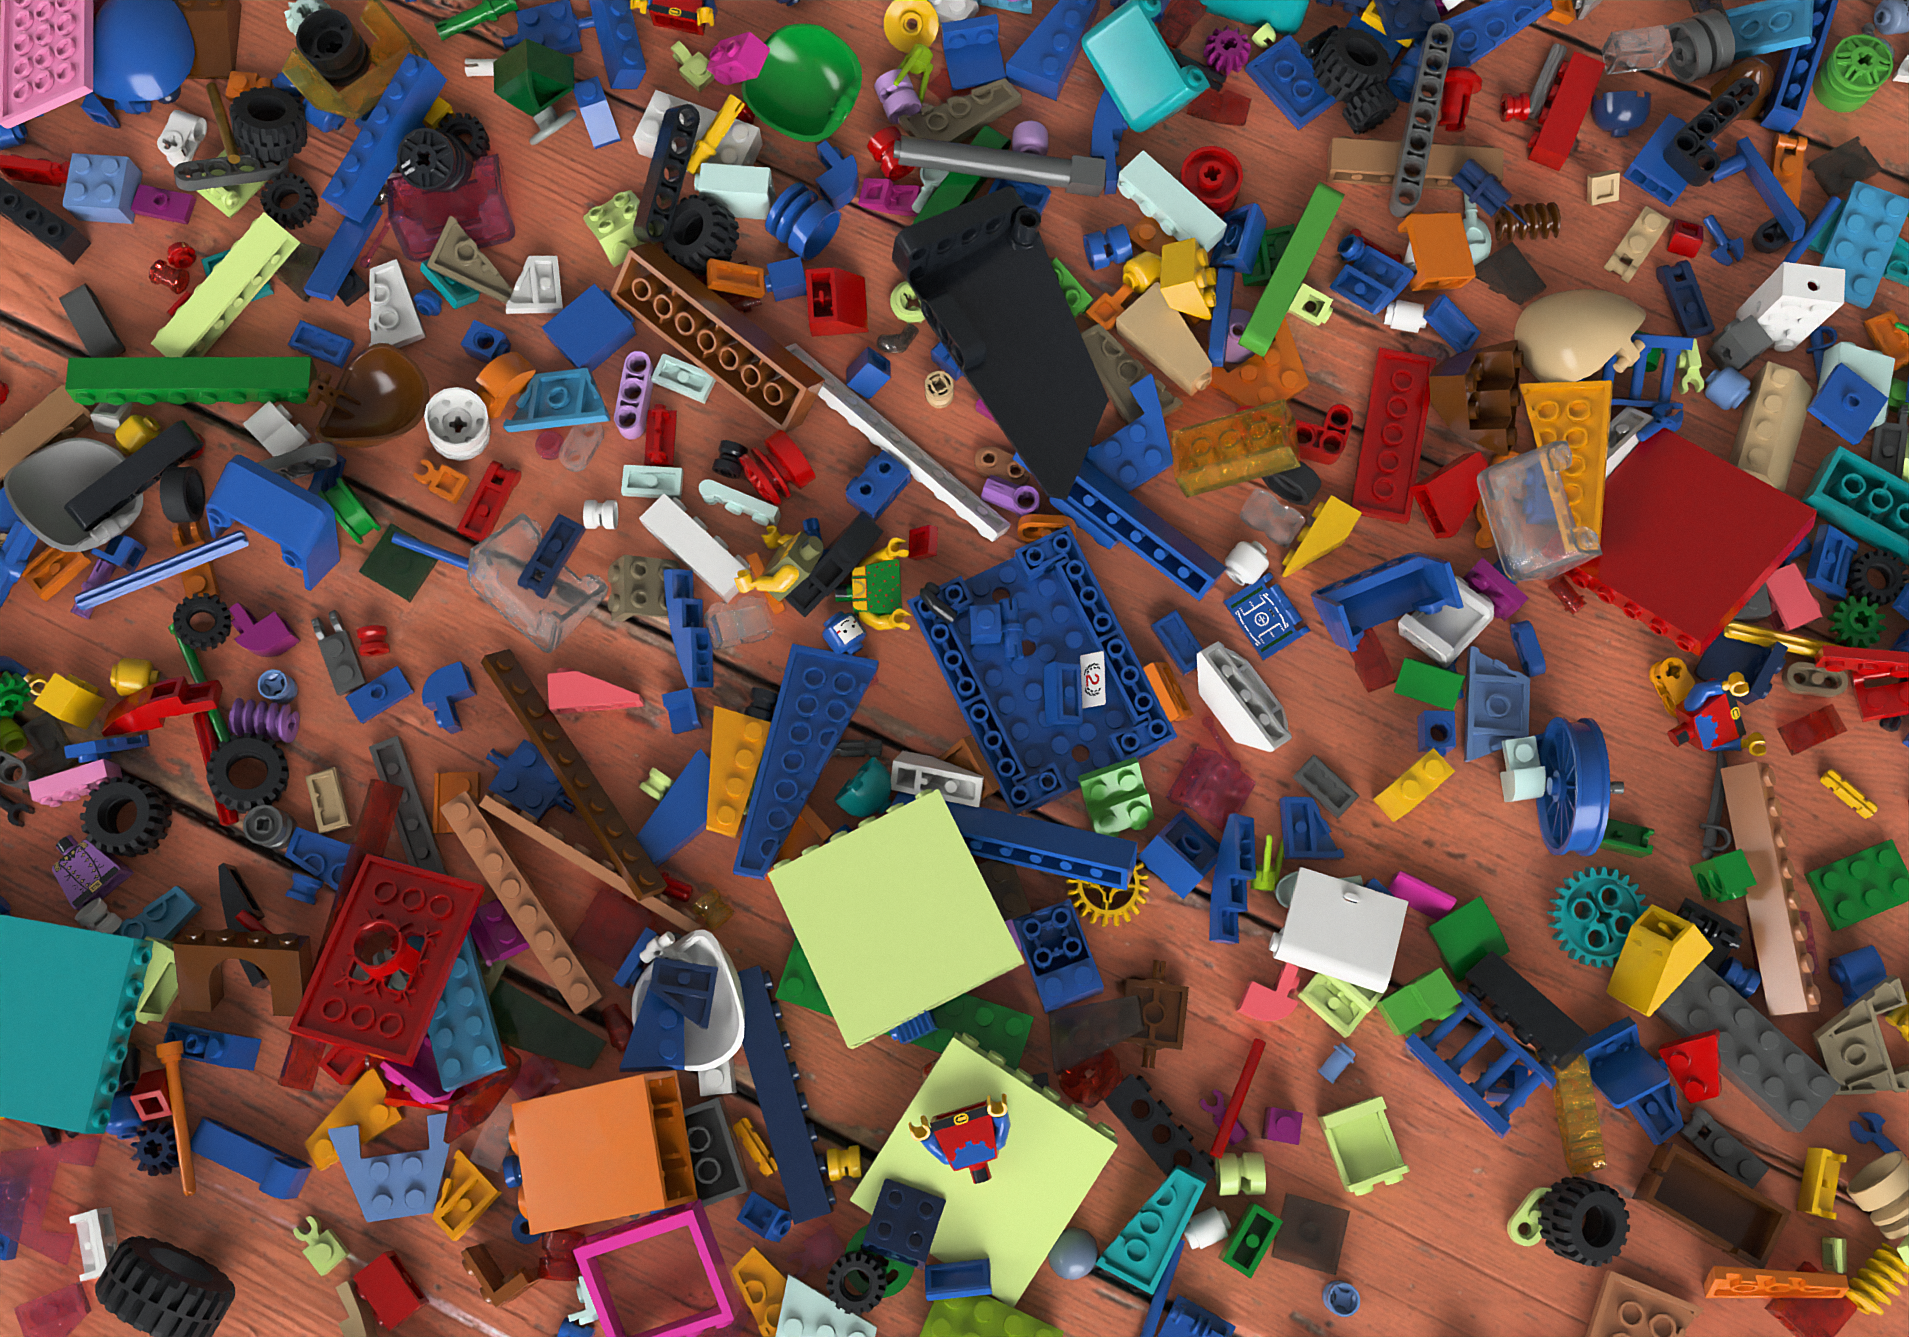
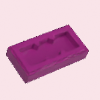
[131,184,196,225]

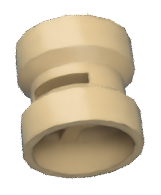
[925,371,954,408]

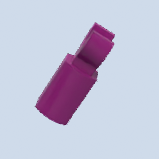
[1199,1089,1249,1146]

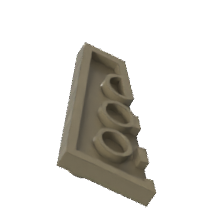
[1080,323,1184,425]

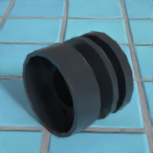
[296,9,372,87]
[397,128,473,193]

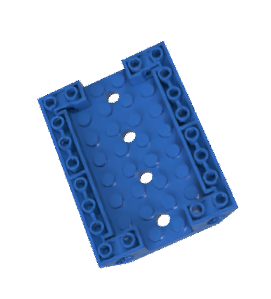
[907,525,1178,815]

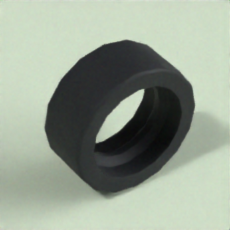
[1262,454,1321,506]
[160,466,205,523]

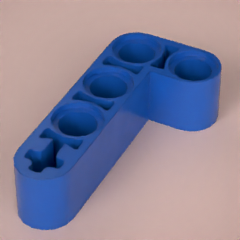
[190,1117,312,1200]

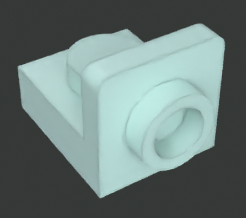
[568,1276,599,1325]

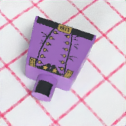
[52,835,134,910]

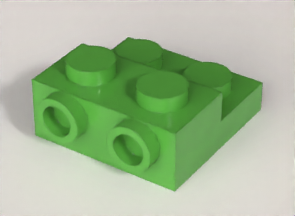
[1077,757,1155,837]

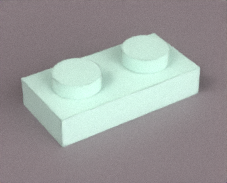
[651,353,716,404]
[621,465,684,499]

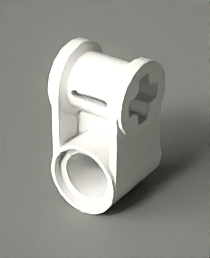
[157,110,207,167]

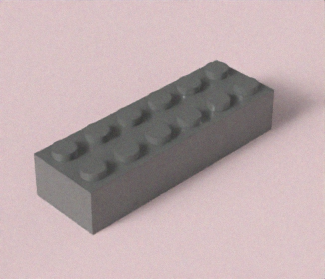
[1654,961,1841,1133]

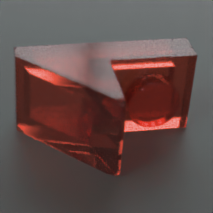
[1777,704,1847,756]

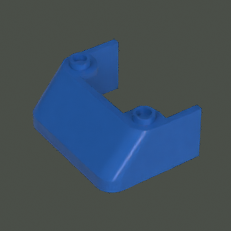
[206,455,340,591]
[1311,552,1464,652]

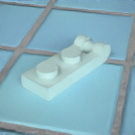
[699,479,781,526]

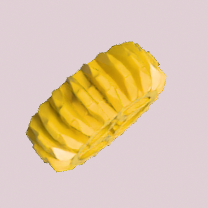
[1066,862,1150,927]

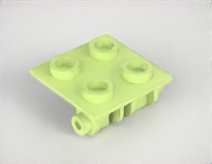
[196,149,267,219]

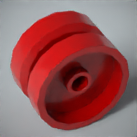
[1179,146,1243,219]

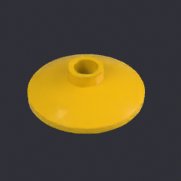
[884,0,939,53]

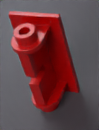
[644,404,677,466]

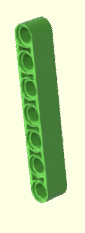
[1238,182,1345,357]

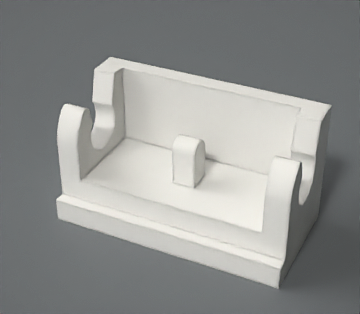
[69,1207,118,1282]

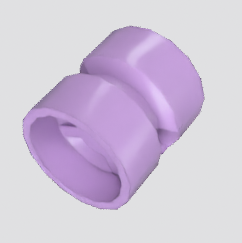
[874,69,922,124]

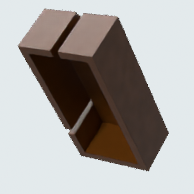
[1632,1142,1791,1269]

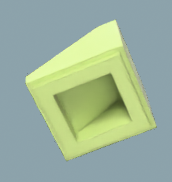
[1822,1236,1847,1273]

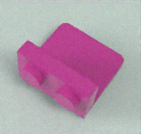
[380,1034,456,1104]

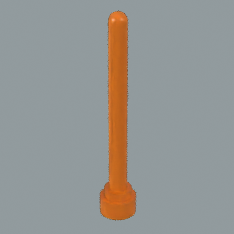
[156,1041,197,1196]

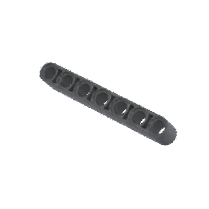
[1389,23,1454,218]

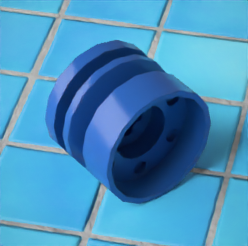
[765,182,841,261]

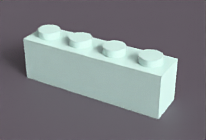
[1117,150,1227,253]

